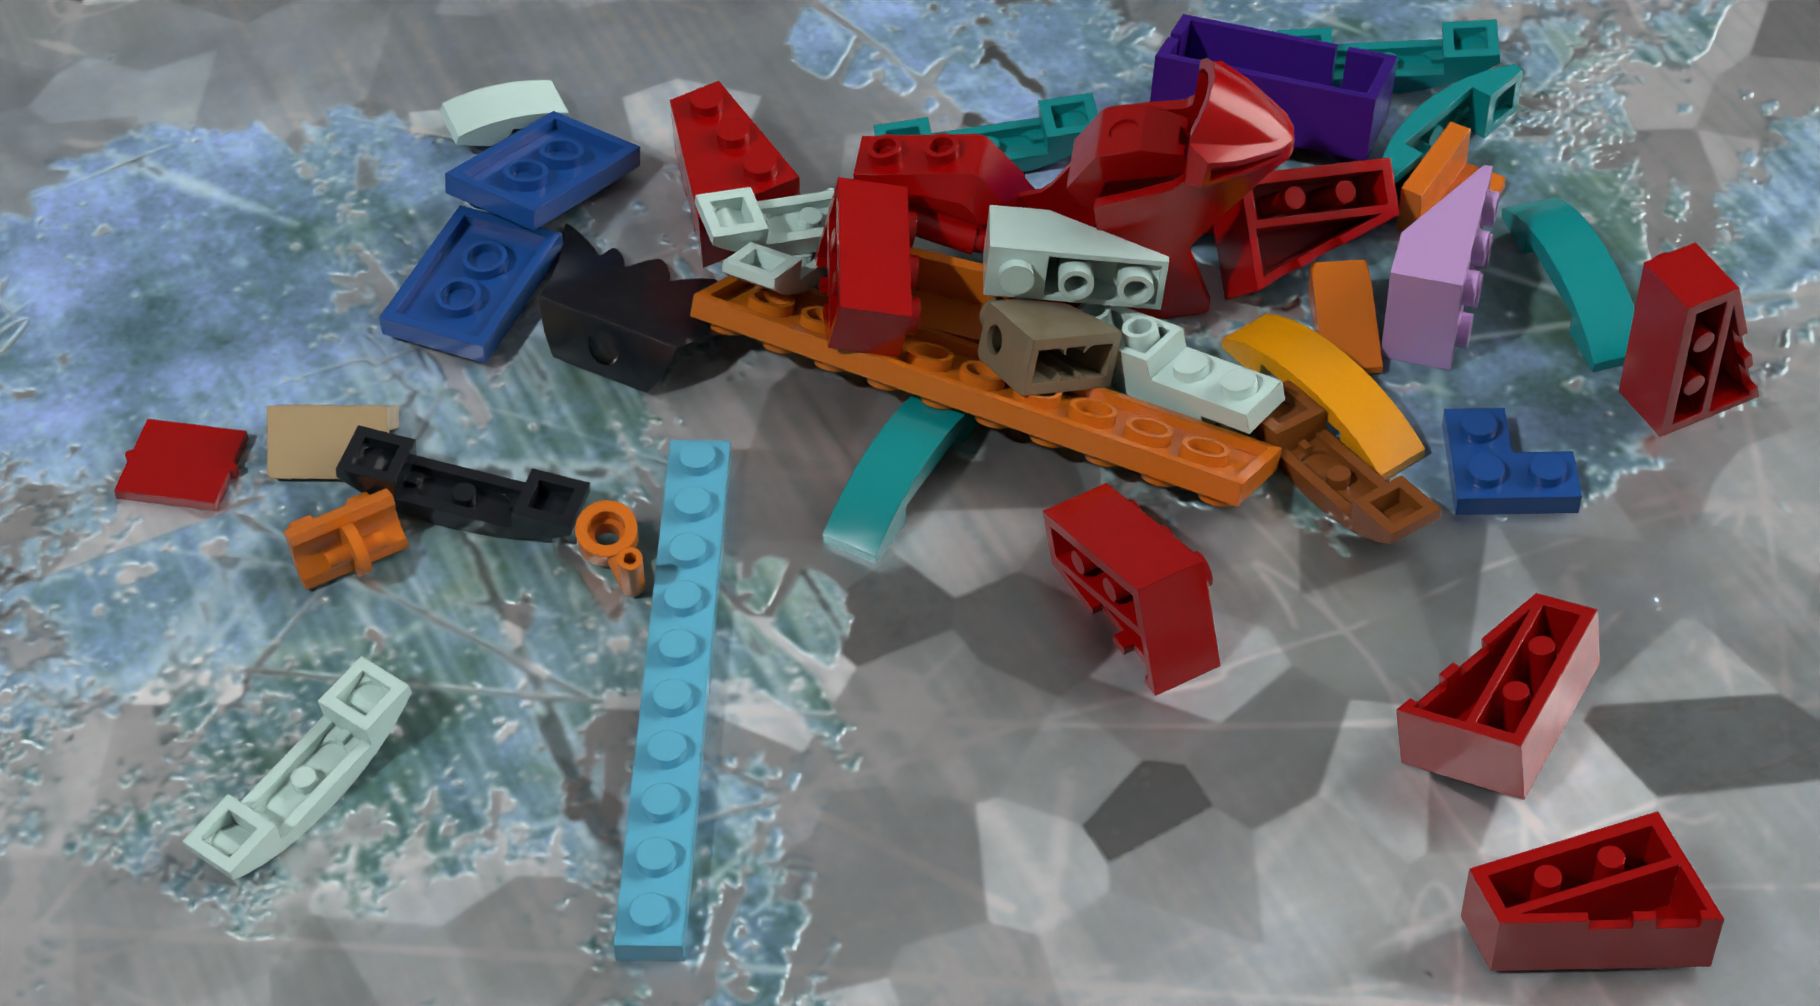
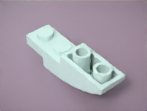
[1077,303,1285,434]

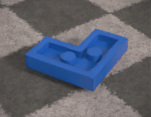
[1442,408,1582,515]

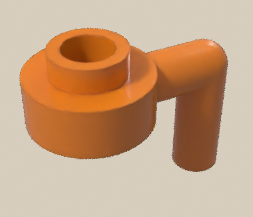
[575,500,645,597]

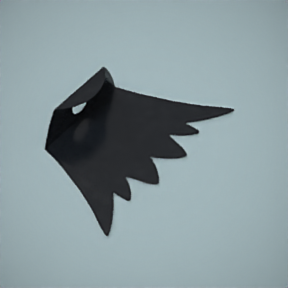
[539,223,721,393]

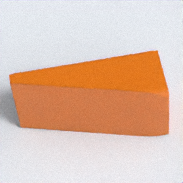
[1307,260,1383,374]

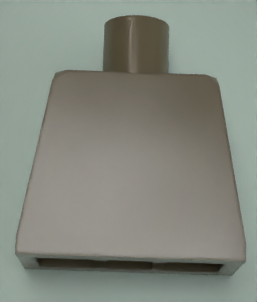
[978,296,1123,396]

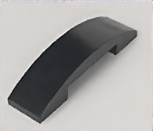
[336,425,590,540]

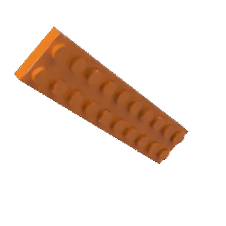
[690,276,1282,507]

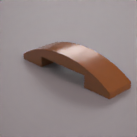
[1252,380,1441,544]

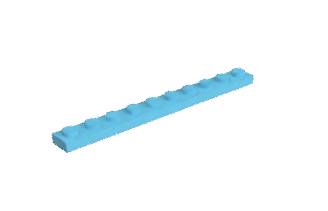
[613,440,732,962]

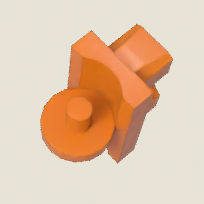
[283,488,409,590]

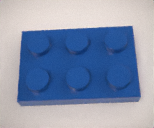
[445,111,640,231]
[379,205,563,364]

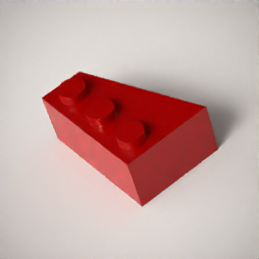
[1042,483,1221,696]
[1396,593,1600,800]
[1461,811,1724,971]

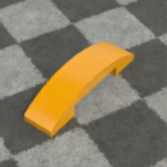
[1221,313,1425,480]

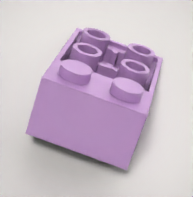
[1381,165,1500,370]

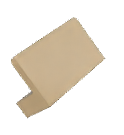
[267,404,399,479]

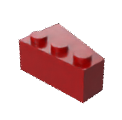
[670,81,801,268]
[1213,157,1400,300]
[815,177,921,357]
[1619,242,1759,437]

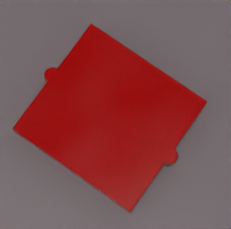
[114,419,249,511]

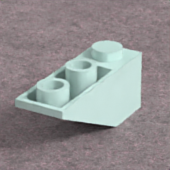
[983,205,1169,310]

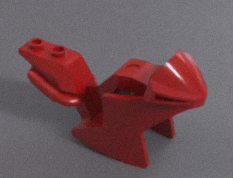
[853,58,1295,319]

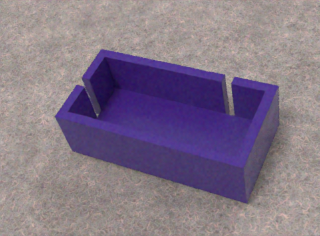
[1150,14,1398,162]

